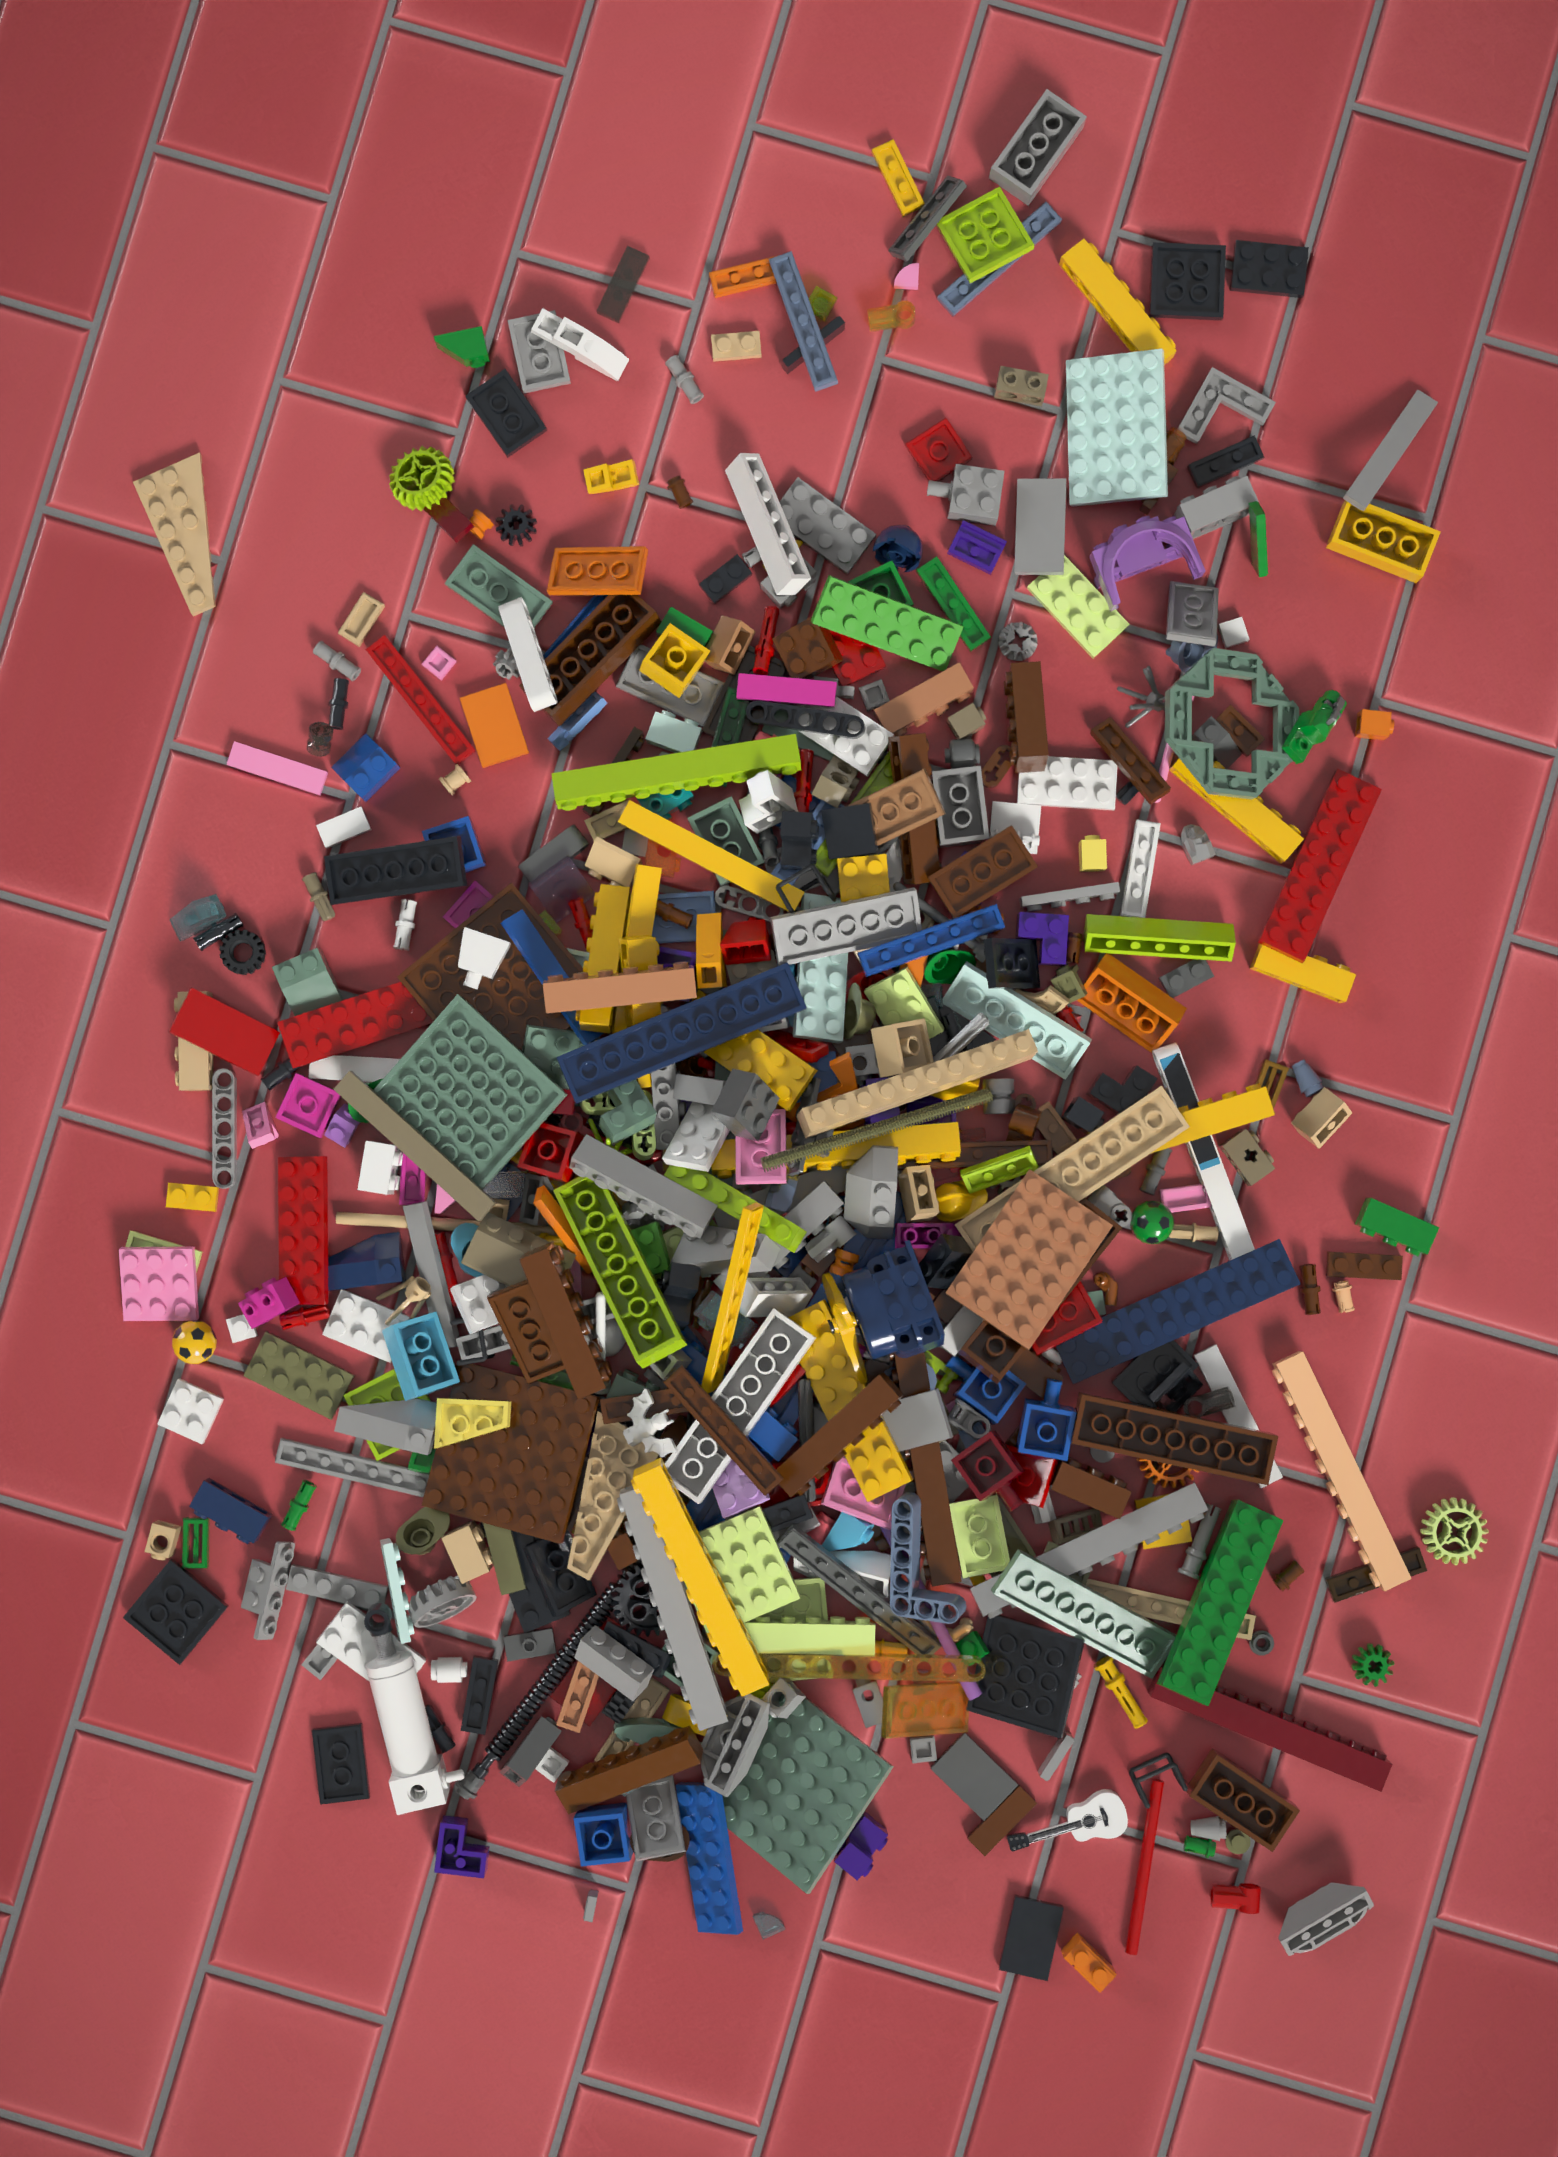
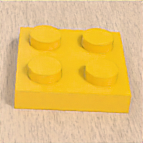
[837,853,890,902]

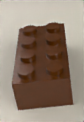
[1003,661,1049,773]
[1186,1748,1300,1852]

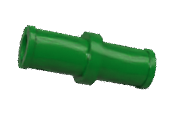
[281,1480,317,1531]

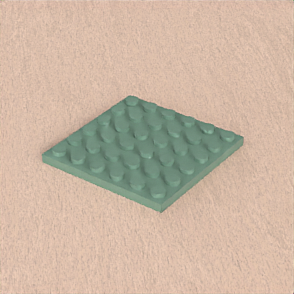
[374,994,568,1190]
[722,1682,894,1894]

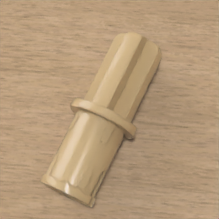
[1169,1223,1218,1242]

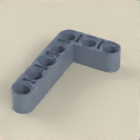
[890,1492,966,1624]

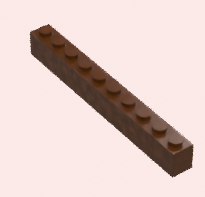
[888,1352,962,1587]

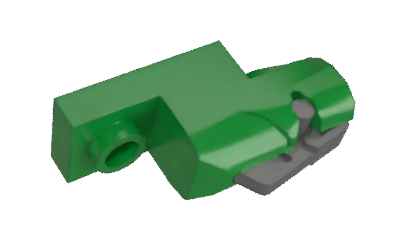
[1282,690,1347,764]

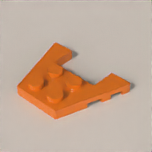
[776,1052,865,1132]

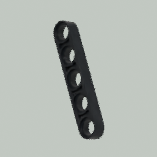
[746,700,866,739]

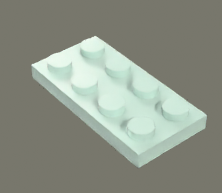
[380,1538,414,1644]

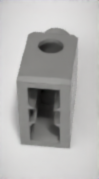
[852,1668,890,1728]

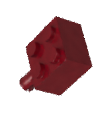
[951,1430,1025,1511]

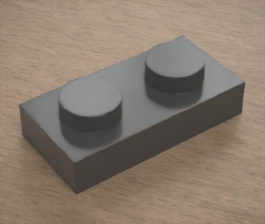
[1159,959,1214,998]

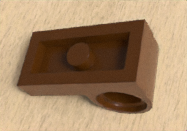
[1006,1103,1042,1141]

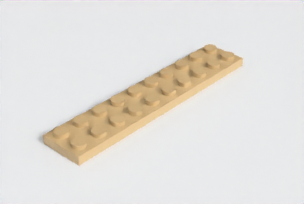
[955,1086,1190,1251]

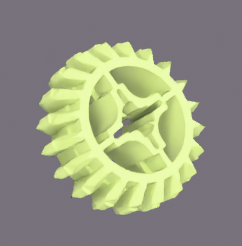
[1420,1497,1489,1565]

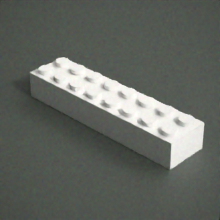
[665,1308,817,1504]

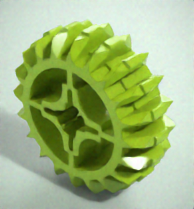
[389,446,455,512]

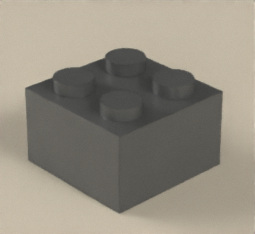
[711,1069,779,1141]

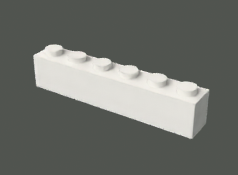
[725,453,811,595]

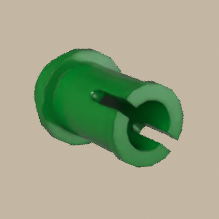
[1183,1835,1216,1858]

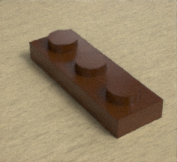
[1326,1252,1403,1280]

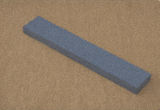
[937,202,1062,317]
[769,251,838,392]

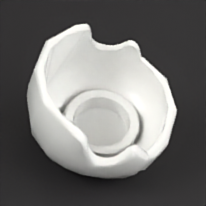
[591,1319,626,1357]

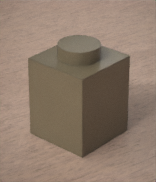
[946,703,986,739]

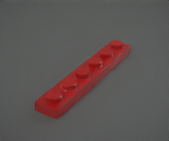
[365,635,476,764]

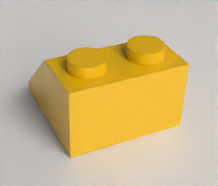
[639,623,710,698]

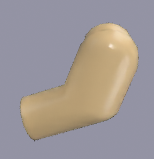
[947,1617,973,1642]

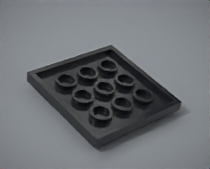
[966,1615,1085,1739]

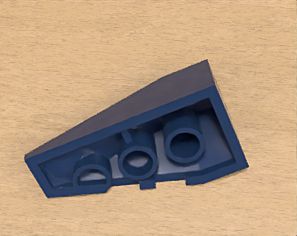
[328,1232,406,1291]

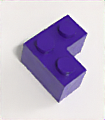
[1016,912,1069,966]
[834,1811,888,1881]
[434,1815,490,1878]

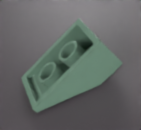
[272,948,343,1016]

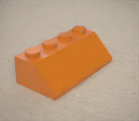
[1077,953,1187,1053]

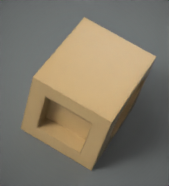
[145,1520,182,1560]

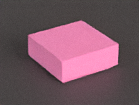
[422,646,456,681]

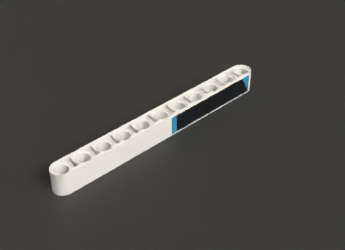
[1152,1042,1255,1261]

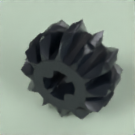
[496,504,537,547]

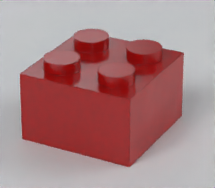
[517,1123,585,1183]

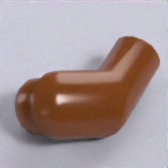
[1094,1272,1118,1306]

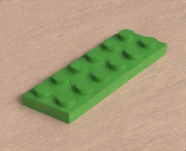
[810,575,964,671]

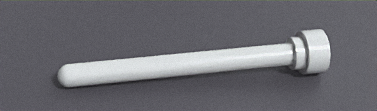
[595,1292,611,1395]

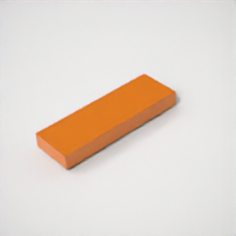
[709,255,779,298]

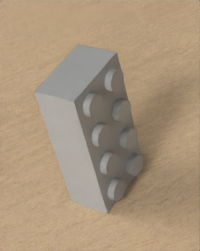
[989,89,1087,206]

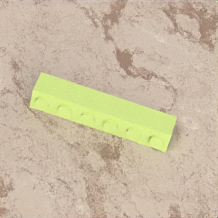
[744,1615,875,1655]

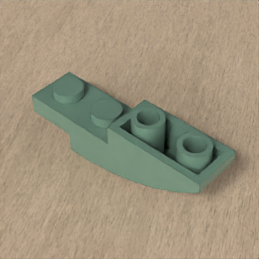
[613,1717,702,1745]

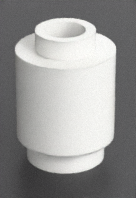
[431,1657,467,1683]

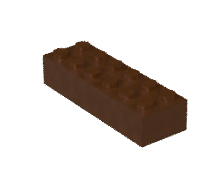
[519,595,662,727]
[519,1241,613,1399]

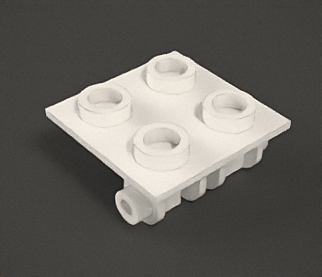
[989,801,1041,854]

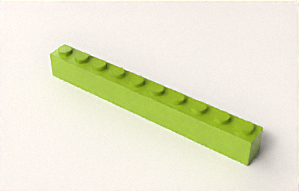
[551,734,801,811]

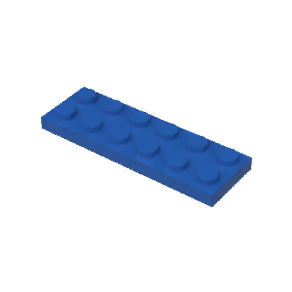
[676,1782,743,1935]

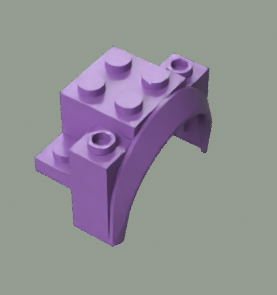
[1089,516,1206,611]

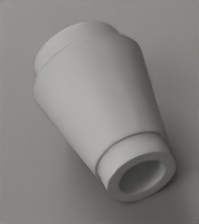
[1191,1816,1226,1841]

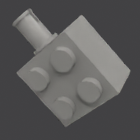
[927,464,1005,526]

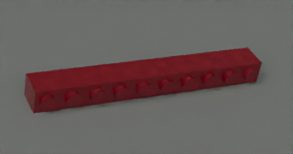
[1148,1666,1393,1792]

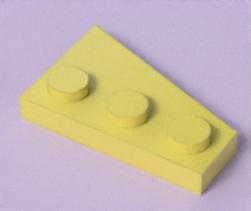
[434,1398,511,1448]

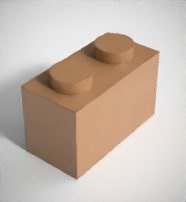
[704,615,756,675]

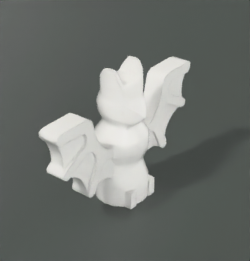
[623,1389,678,1457]

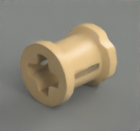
[439,764,471,796]

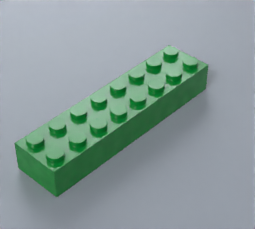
[1157,1500,1283,1706]

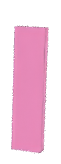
[227,741,328,796]

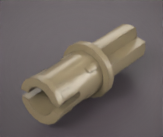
[302,872,335,921]

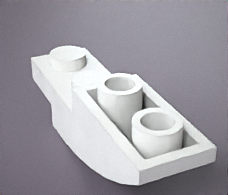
[531,308,629,381]

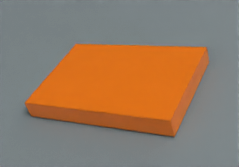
[460,683,529,768]

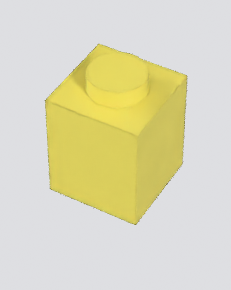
[1079,835,1107,872]

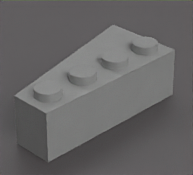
[670,1225,780,1278]

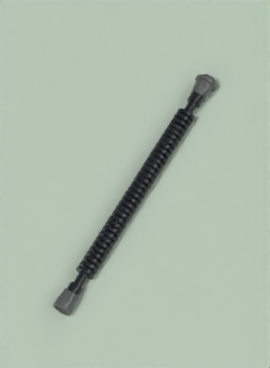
[456,1559,642,1800]

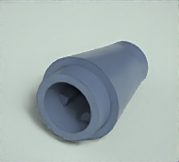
[1292,1059,1324,1098]

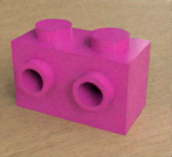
[238,1277,300,1329]

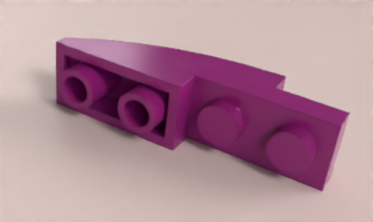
[895,1223,969,1248]

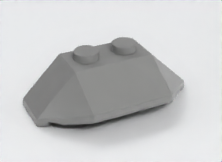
[844,1145,898,1239]
[701,1694,770,1797]
[1278,1882,1374,1956]

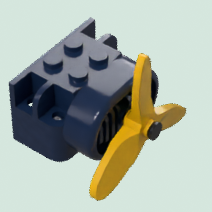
[822,1240,945,1384]

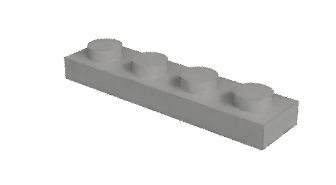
[1019,882,1120,912]
[286,1564,389,1609]

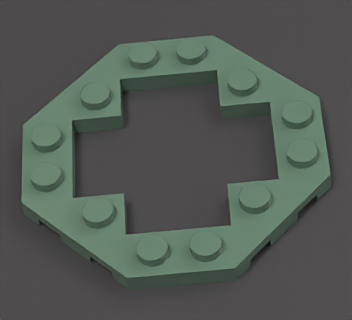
[1165,648,1299,800]

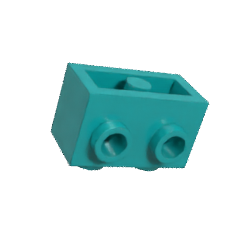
[637,789,694,820]

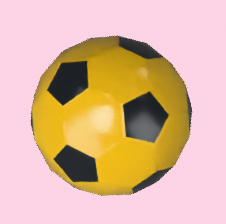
[172,1320,217,1364]

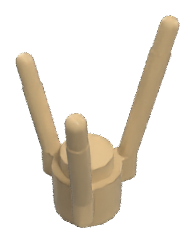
[376,1276,431,1325]

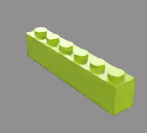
[1084,914,1236,962]
[664,1165,807,1253]

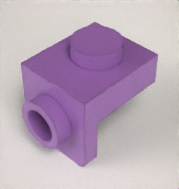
[324,1104,361,1148]

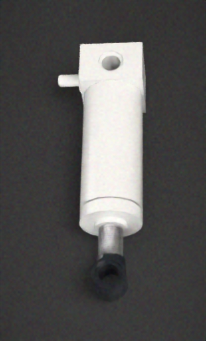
[364,1603,465,1815]

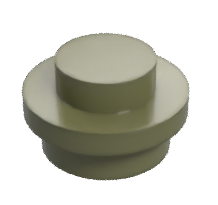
[1225,1829,1250,1854]

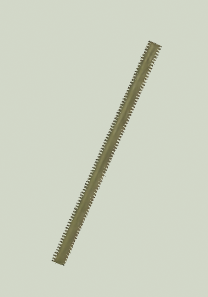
[760,1087,993,1172]

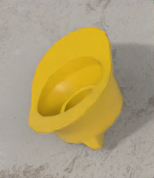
[935,1180,988,1222]

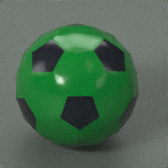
[1130,1201,1174,1244]

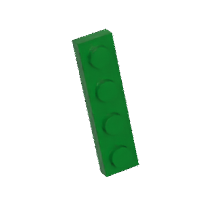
[916,556,991,652]

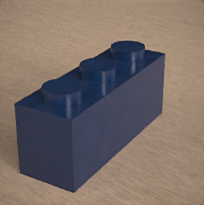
[189,1478,273,1544]

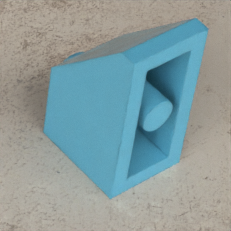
[822,1512,874,1552]

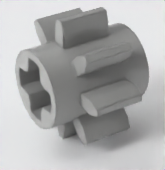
[493,648,520,680]

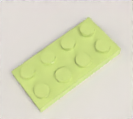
[1027,555,1130,659]

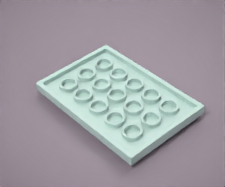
[1066,349,1168,507]

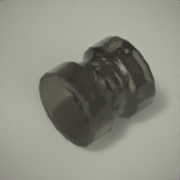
[306,722,334,757]

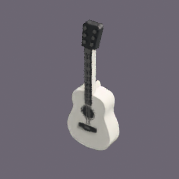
[1006,1789,1128,1852]

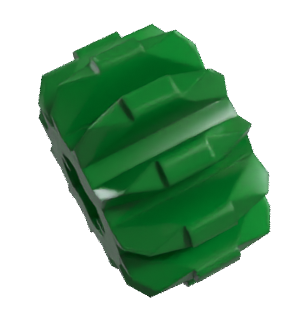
[1351,1643,1394,1687]

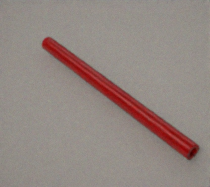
[1125,1779,1164,1955]

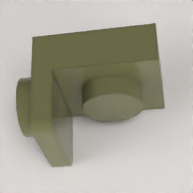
[1051,964,1088,1004]

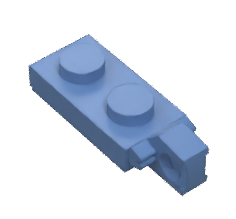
[547,691,607,751]

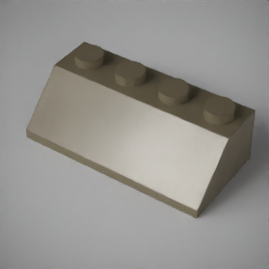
[461,1212,576,1287]

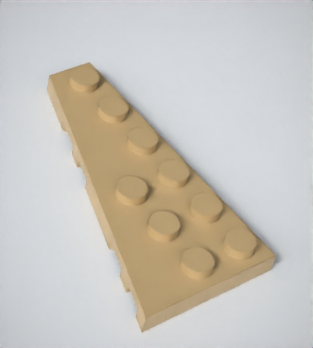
[133,452,216,616]
[567,1411,659,1580]

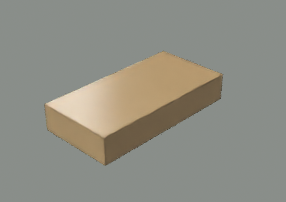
[338,592,385,647]

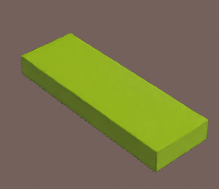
[960,1146,1039,1194]

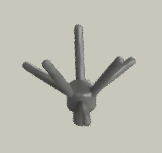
[1117,666,1165,728]

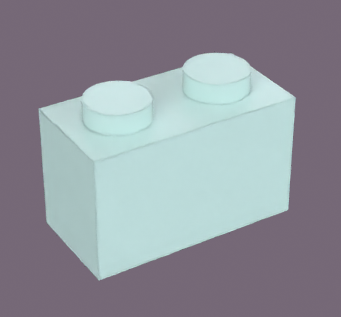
[645,710,702,753]

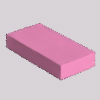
[1159,1184,1211,1213]

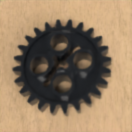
[610,1562,660,1637]

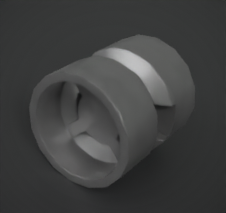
[983,1079,1015,1114]

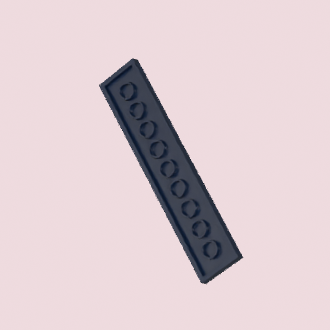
[556,962,807,1104]
[1056,1239,1301,1384]

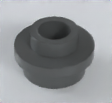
[1249,1630,1274,1655]

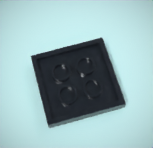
[1149,242,1226,320]
[123,1559,229,1665]

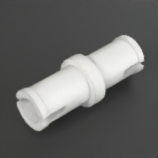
[393,899,417,951]

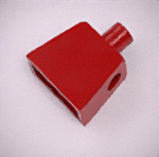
[720,917,771,965]

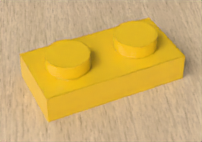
[166,1183,219,1212]

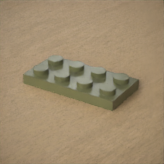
[243,1331,355,1420]

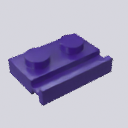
[947,520,1007,575]

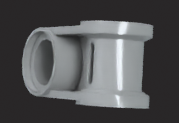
[1087,1185,1132,1227]
[947,1398,991,1440]

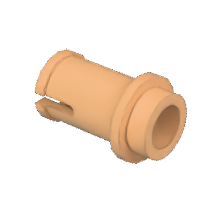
[1332,1280,1355,1313]

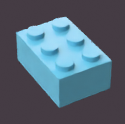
[382,1312,460,1401]

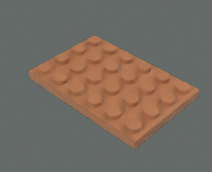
[945,1169,1113,1350]

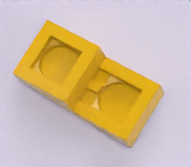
[584,459,639,494]

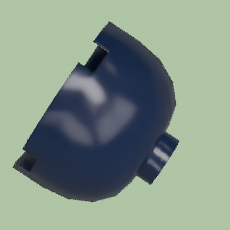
[873,525,923,572]

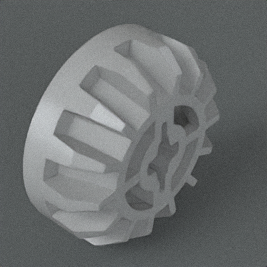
[408,1575,477,1628]

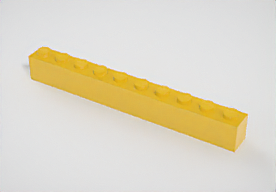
[711,1122,961,1179]
[631,1457,769,1697]

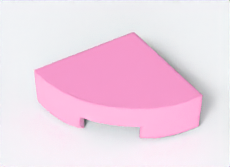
[894,263,919,290]

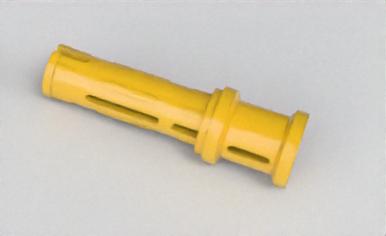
[1093,1656,1148,1729]

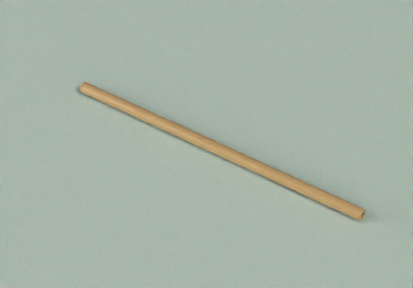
[336,1212,664,1235]

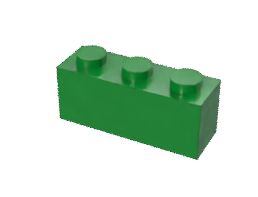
[1354,1198,1439,1257]

